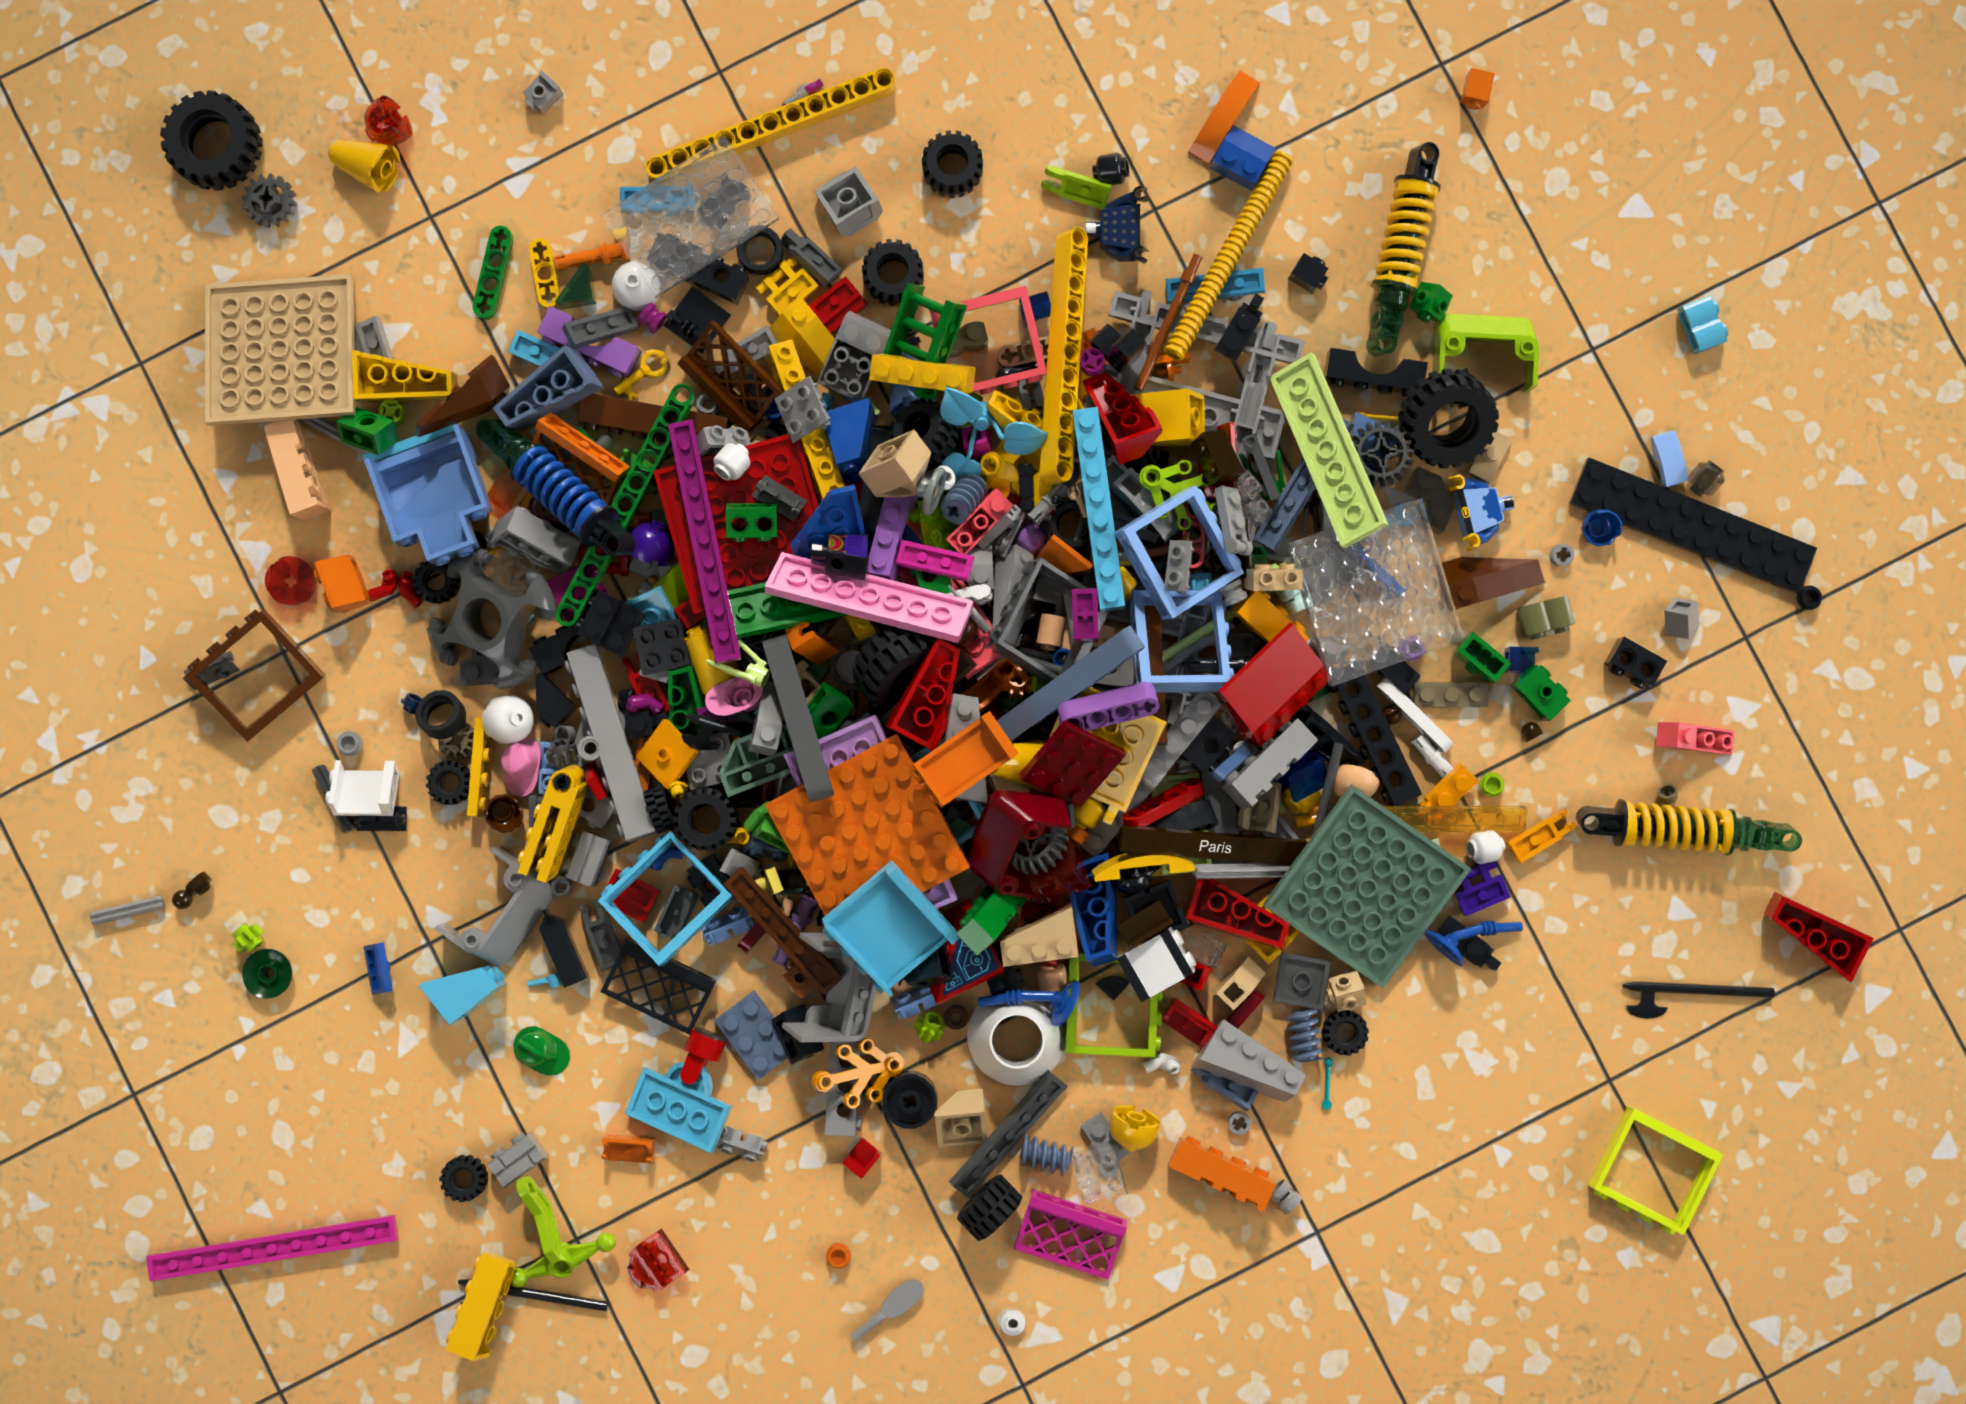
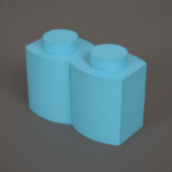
[1677,296,1728,354]

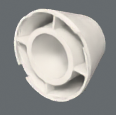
[967,987,1066,1086]

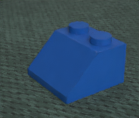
[1210,125,1276,191]

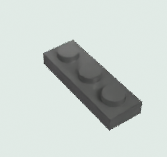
[562,307,639,349]

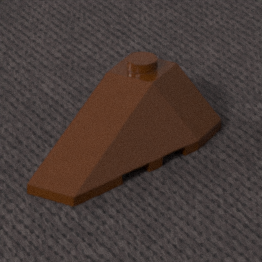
[1437,557,1545,611]

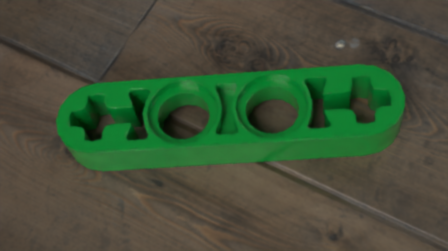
[473,225,513,320]

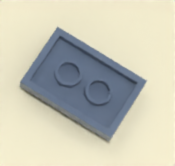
[714,990,788,1080]

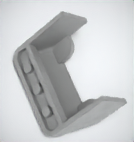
[435,847,555,966]
[782,933,876,1042]

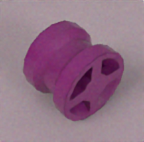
[637,303,667,334]
[1080,348,1105,377]

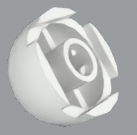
[612,261,661,311]
[482,695,534,744]

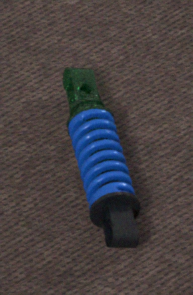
[476,419,636,556]

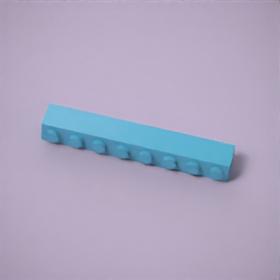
[1073,407,1125,612]

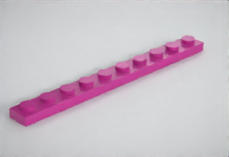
[146,1215,399,1281]

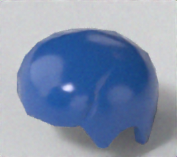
[1581,509,1622,546]

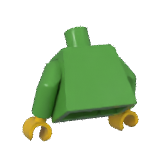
[733,791,799,869]

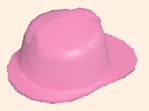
[705,677,763,716]
[501,738,541,797]

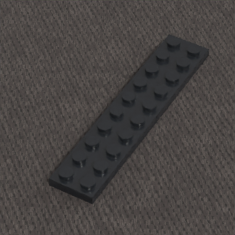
[1569,457,1817,594]

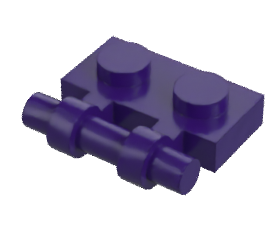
[1454,861,1511,917]

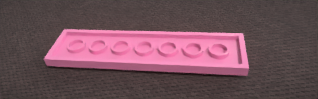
[765,552,974,643]

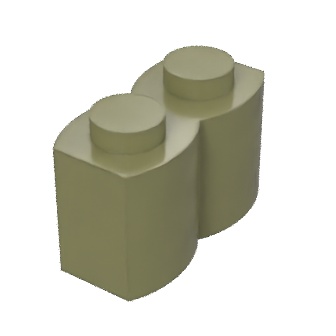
[949,321,988,358]
[1517,595,1575,640]

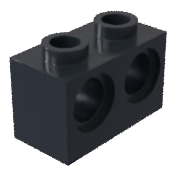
[1604,636,1667,689]

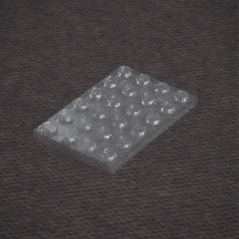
[601,136,779,299]

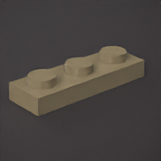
[1413,682,1488,707]

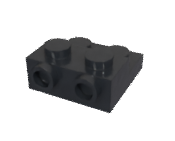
[575,590,645,658]

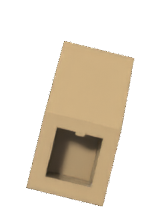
[1213,956,1266,1010]

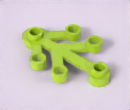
[1139,460,1220,531]

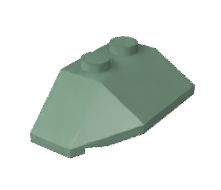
[719,724,794,797]

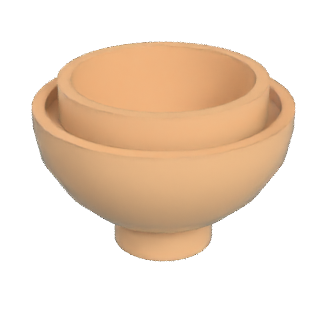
[1333,765,1379,798]

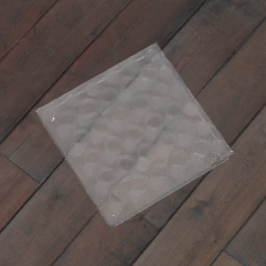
[1285,498,1464,686]

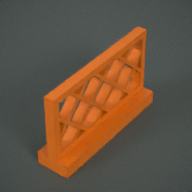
[529,412,630,506]

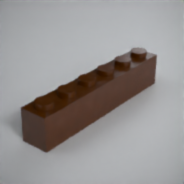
[577,394,730,444]

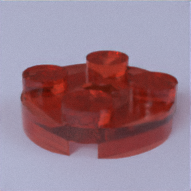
[265,556,316,606]

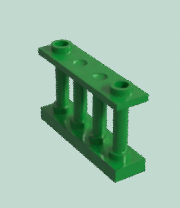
[883,283,967,400]

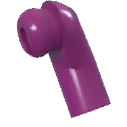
[626,694,665,715]

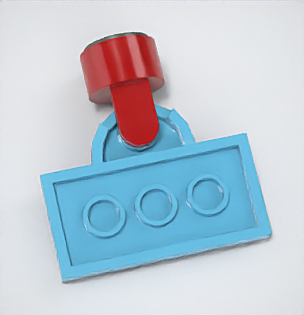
[625,1027,732,1153]

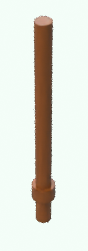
[1134,254,1203,392]

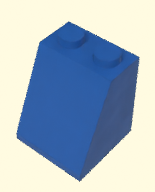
[826,398,878,484]

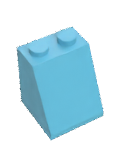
[419,965,507,1025]

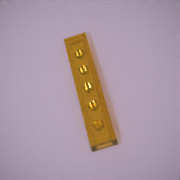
[1383,806,1528,832]

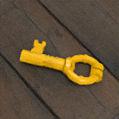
[613,349,669,401]

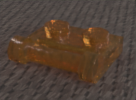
[488,457,533,513]

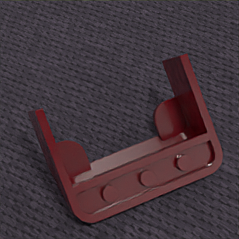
[964,790,1071,899]

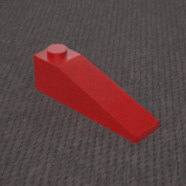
[1083,372,1163,465]
[885,638,960,751]

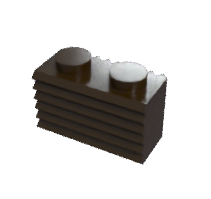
[1191,429,1245,486]

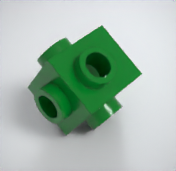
[1410,282,1453,323]

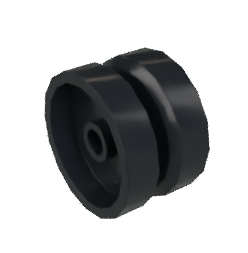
[883,1071,938,1129]

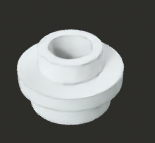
[1000,1310,1025,1336]

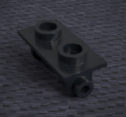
[353,806,407,831]

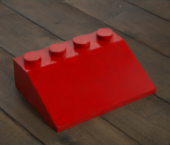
[1218,622,1330,747]

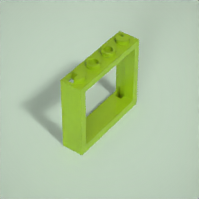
[1065,952,1163,1057]

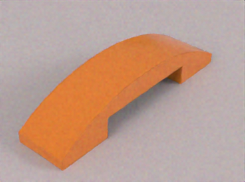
[1188,70,1260,165]

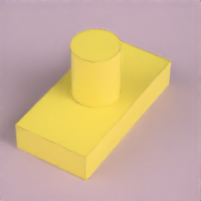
[755,867,783,895]

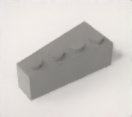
[940,693,987,803]
[1222,718,1318,809]
[1191,1019,1306,1102]

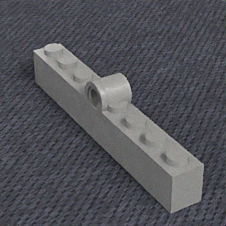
[565,644,657,843]
[1077,692,1222,857]

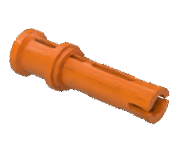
[555,239,631,272]

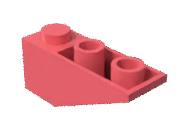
[946,488,1013,554]
[1656,722,1734,755]

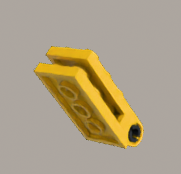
[517,765,589,883]

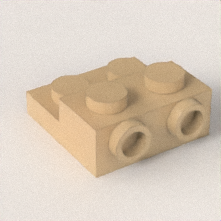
[1240,564,1303,591]

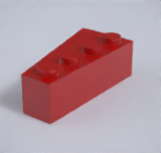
[1186,879,1291,951]
[1764,892,1874,983]

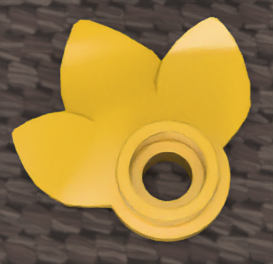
[980,452,1019,498]

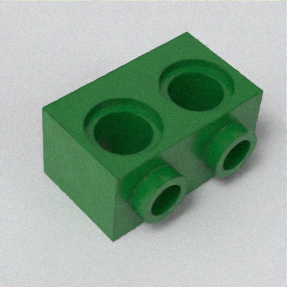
[726,503,777,542]

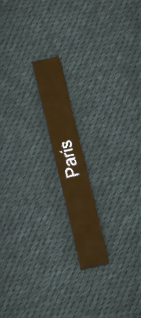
[1117,825,1308,865]

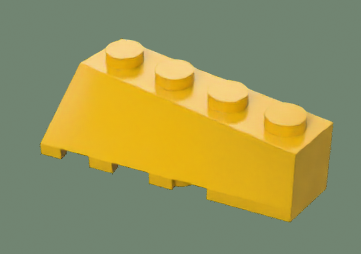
[352,350,458,402]

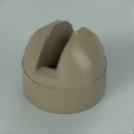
[1657,784,1678,805]

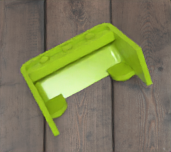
[1432,313,1539,392]

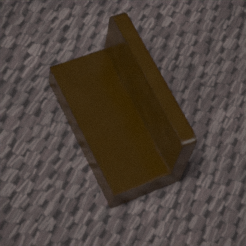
[1116,900,1174,949]

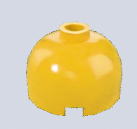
[1109,1105,1160,1151]

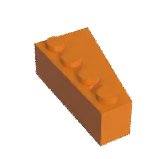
[1168,1135,1276,1212]

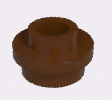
[944,1005,969,1030]

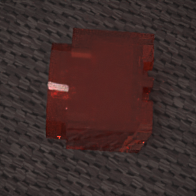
[1022,833,1093,906]

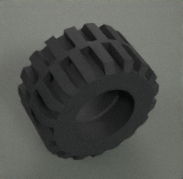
[922,130,983,198]
[862,239,924,306]
[890,398,958,467]
[673,787,739,851]
[957,1174,1023,1241]

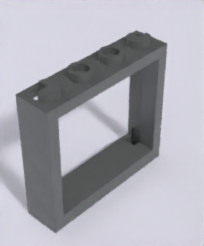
[987,557,1109,684]

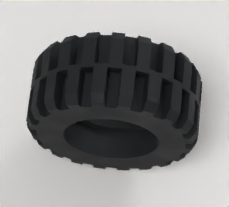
[160,90,263,191]
[1398,369,1499,469]
[853,625,937,713]

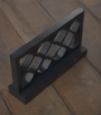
[600,937,717,1035]

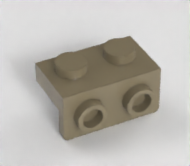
[1237,782,1282,833]

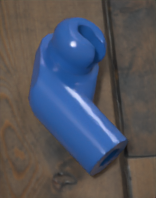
[650,846,684,871]

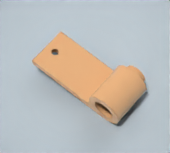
[1036,614,1114,651]

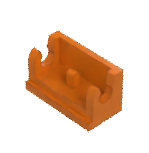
[785,621,840,665]
[601,1134,656,1164]

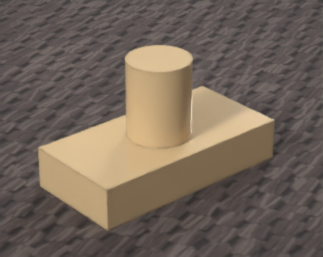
[1467,432,1512,484]

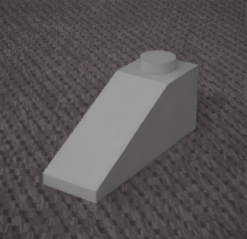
[748,680,784,757]

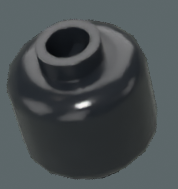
[1092,153,1129,186]

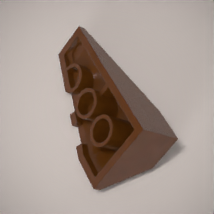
[415,354,510,437]

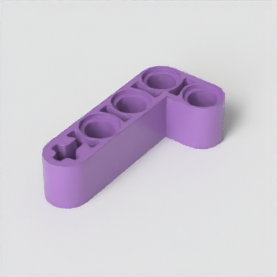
[1058,682,1159,731]

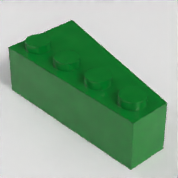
[956,885,1027,955]

